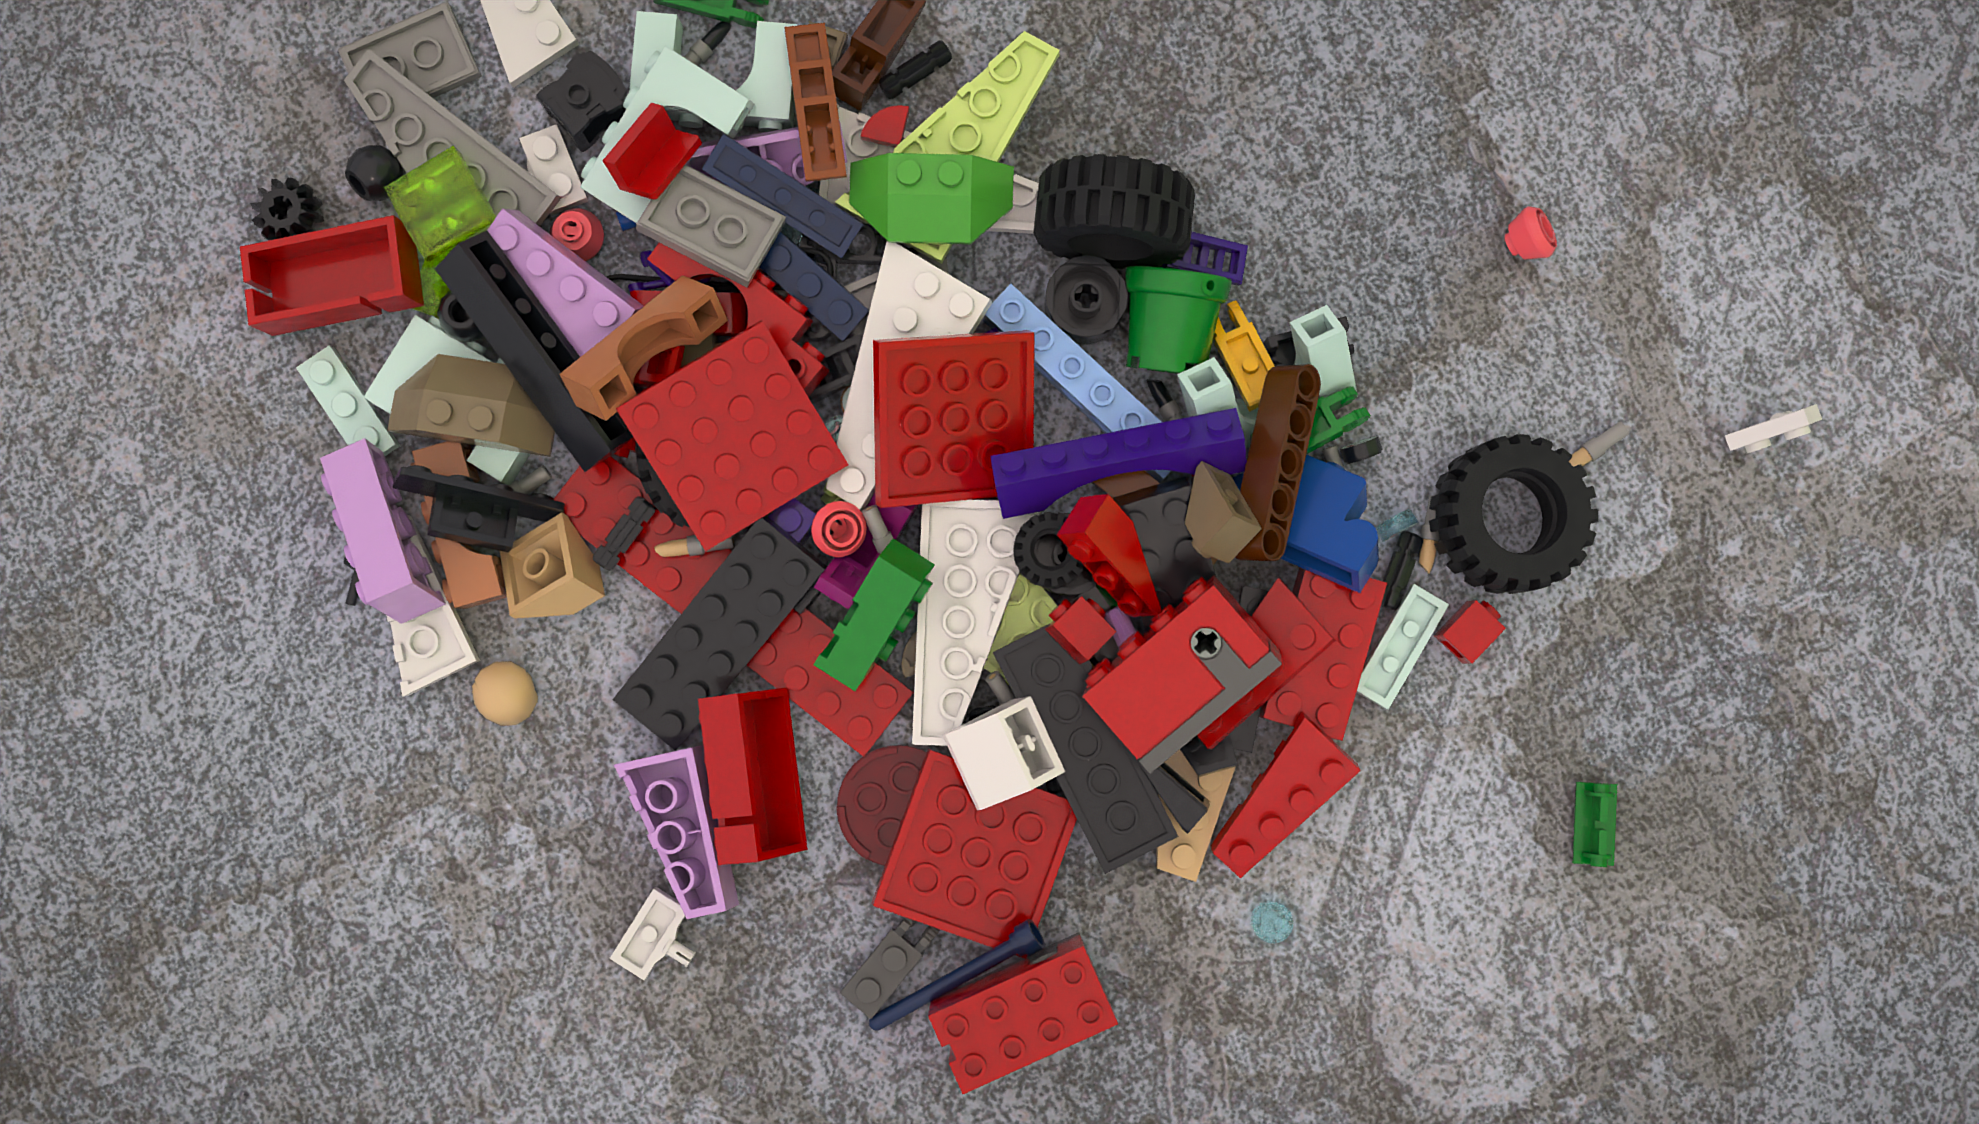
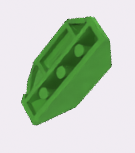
[849,153,1014,245]

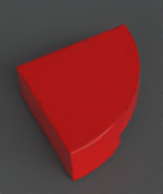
[860,105,910,148]

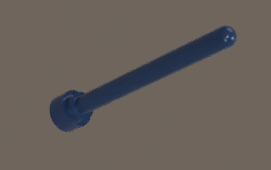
[869,919,1045,1031]

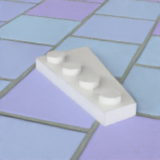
[480,0,579,88]

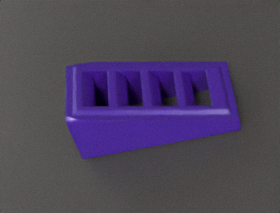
[1161,231,1248,286]

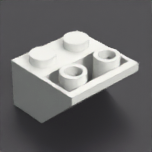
[943,696,1065,810]

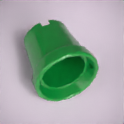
[1125,266,1232,374]

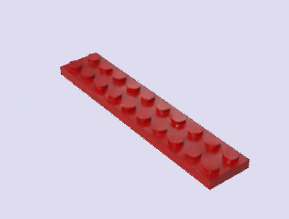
[554,456,914,757]

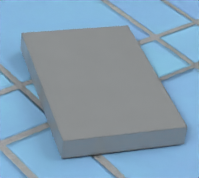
[338,1,482,124]
[636,165,786,288]

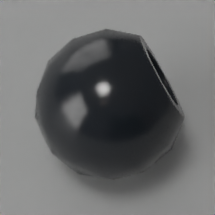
[345,145,404,201]
[437,290,484,342]

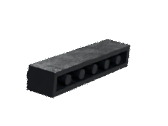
[434,230,634,472]

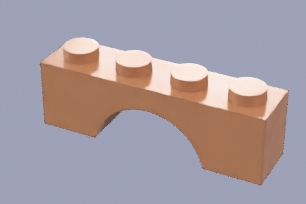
[559,275,728,421]
[410,441,507,609]

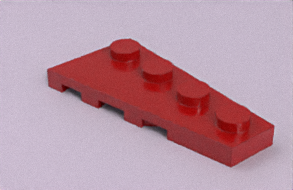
[1197,577,1336,750]
[1210,711,1361,878]

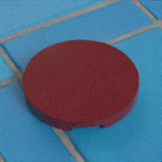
[837,745,927,866]

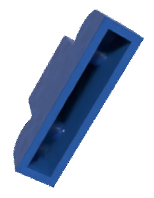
[1232,454,1379,593]

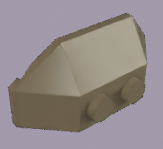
[387,354,555,457]

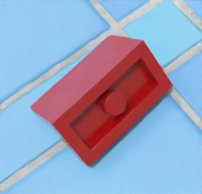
[602,103,702,200]

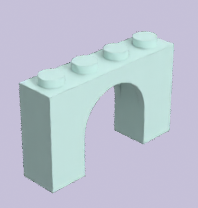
[629,11,798,133]
[580,46,755,223]
[1177,305,1358,448]
[363,315,530,485]

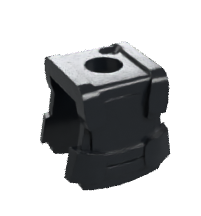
[536,51,627,152]

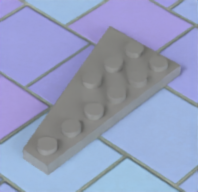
[344,48,561,246]

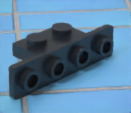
[393,465,565,553]

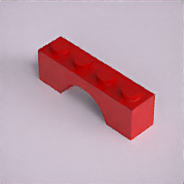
[647,242,813,352]

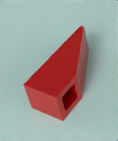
[1057,494,1162,617]

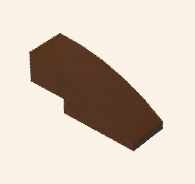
[832,0,926,111]

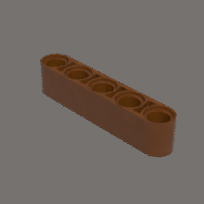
[1235,364,1321,561]

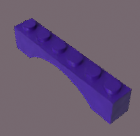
[990,408,1247,519]

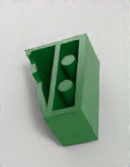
[813,538,935,691]

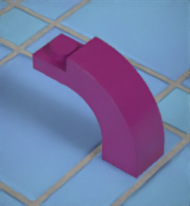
[814,493,919,609]

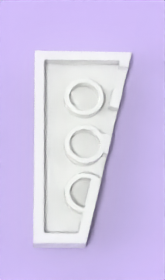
[386,515,480,697]

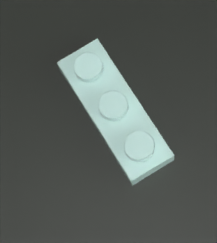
[296,345,400,456]
[1357,584,1449,710]

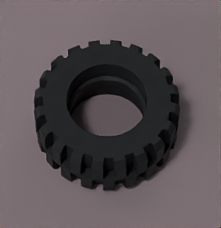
[1033,154,1195,269]
[1429,434,1598,594]

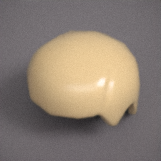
[472,661,538,726]

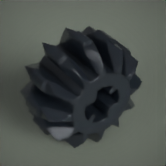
[250,177,324,240]

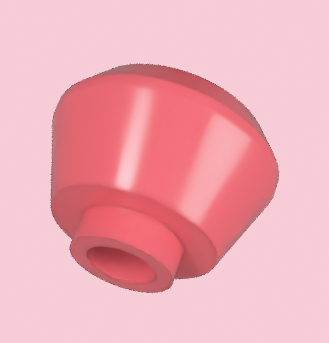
[1505,206,1557,260]
[549,208,604,261]
[811,501,867,557]

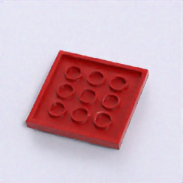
[616,320,849,552]
[873,330,1034,508]
[872,748,1077,959]

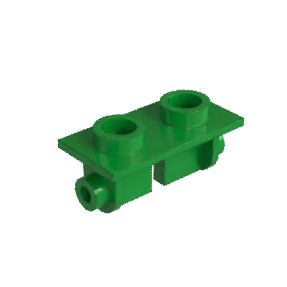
[1572,782,1617,867]

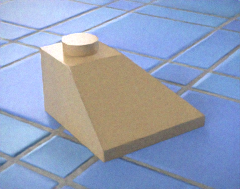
[500,512,605,619]

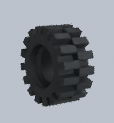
[1013,512,1084,588]

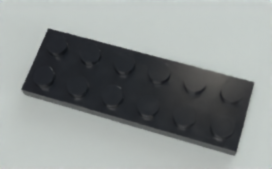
[612,515,827,751]
[993,623,1179,874]

